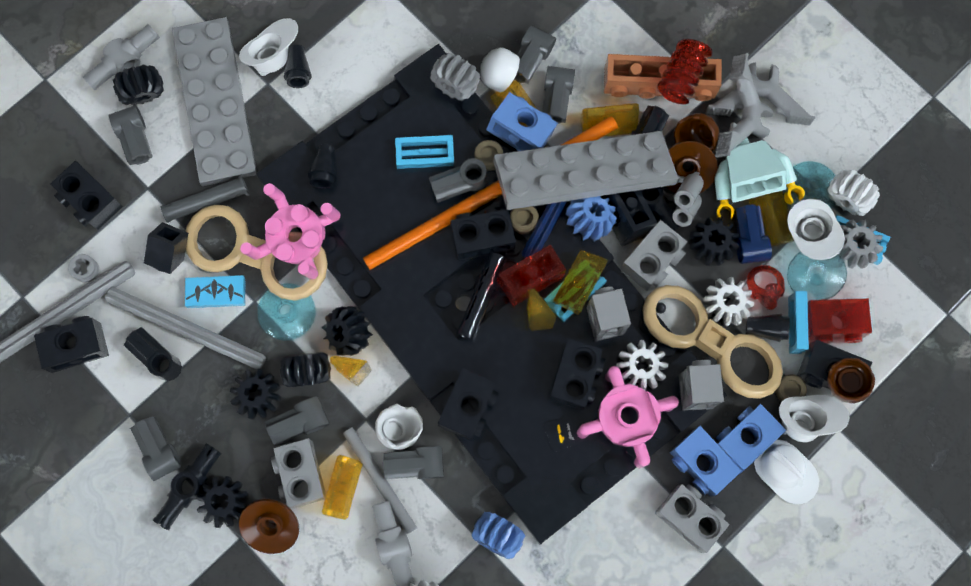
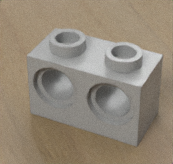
[621,220,687,291]
[679,360,724,411]
[271,438,327,509]
[655,484,730,553]

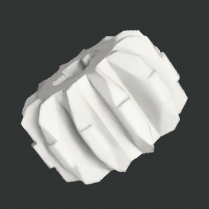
[827,169,880,216]
[703,277,754,327]
[616,340,668,390]

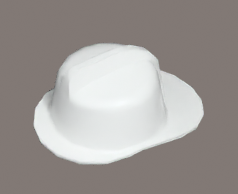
[239,18,298,76]
[787,199,845,260]
[779,395,850,443]
[754,439,819,505]

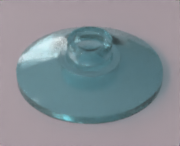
[783,161,836,208]
[787,252,847,302]
[257,283,316,341]

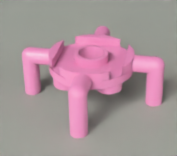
[240,183,341,280]
[577,366,679,468]

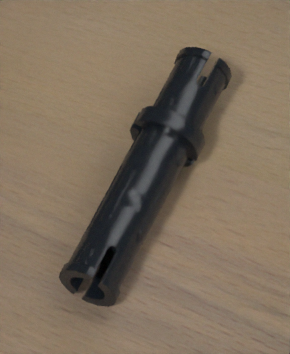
[456,252,507,341]

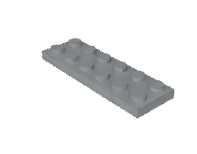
[172,17,257,186]
[493,131,678,210]

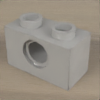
[586,287,631,341]

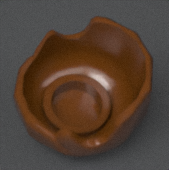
[674,113,720,151]
[827,358,875,404]

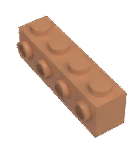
[604,54,722,101]

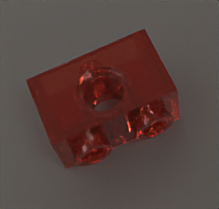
[498,244,566,306]
[808,298,872,344]

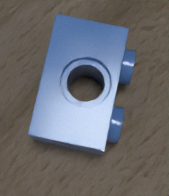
[487,92,558,151]
[716,404,786,474]
[670,426,742,497]

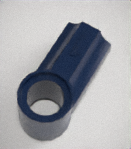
[734,204,772,264]

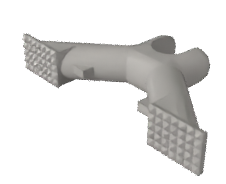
[715,53,773,158]
[705,62,815,125]

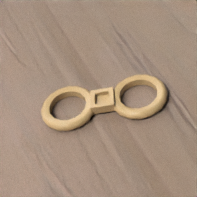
[185,205,328,301]
[643,285,783,399]

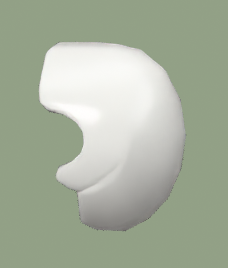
[480,47,520,93]
[375,404,423,450]

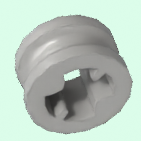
[68,254,99,282]

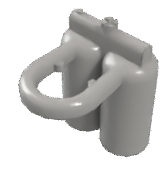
[663,172,704,227]

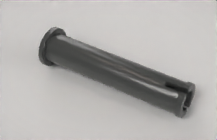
[160,174,250,223]

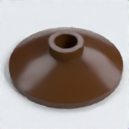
[666,141,718,194]
[239,499,300,554]

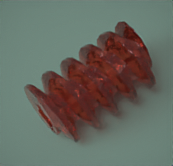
[657,39,713,105]

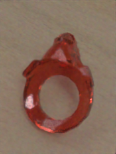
[747,265,785,310]

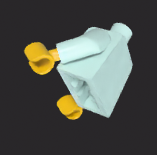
[714,138,805,219]

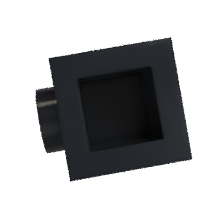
[144,222,189,274]

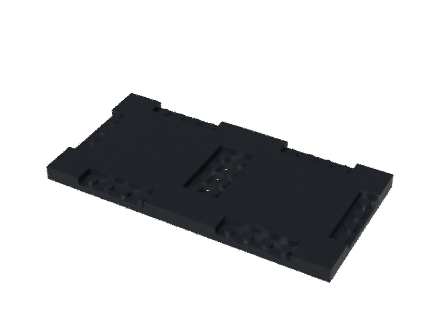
[256,43,727,545]

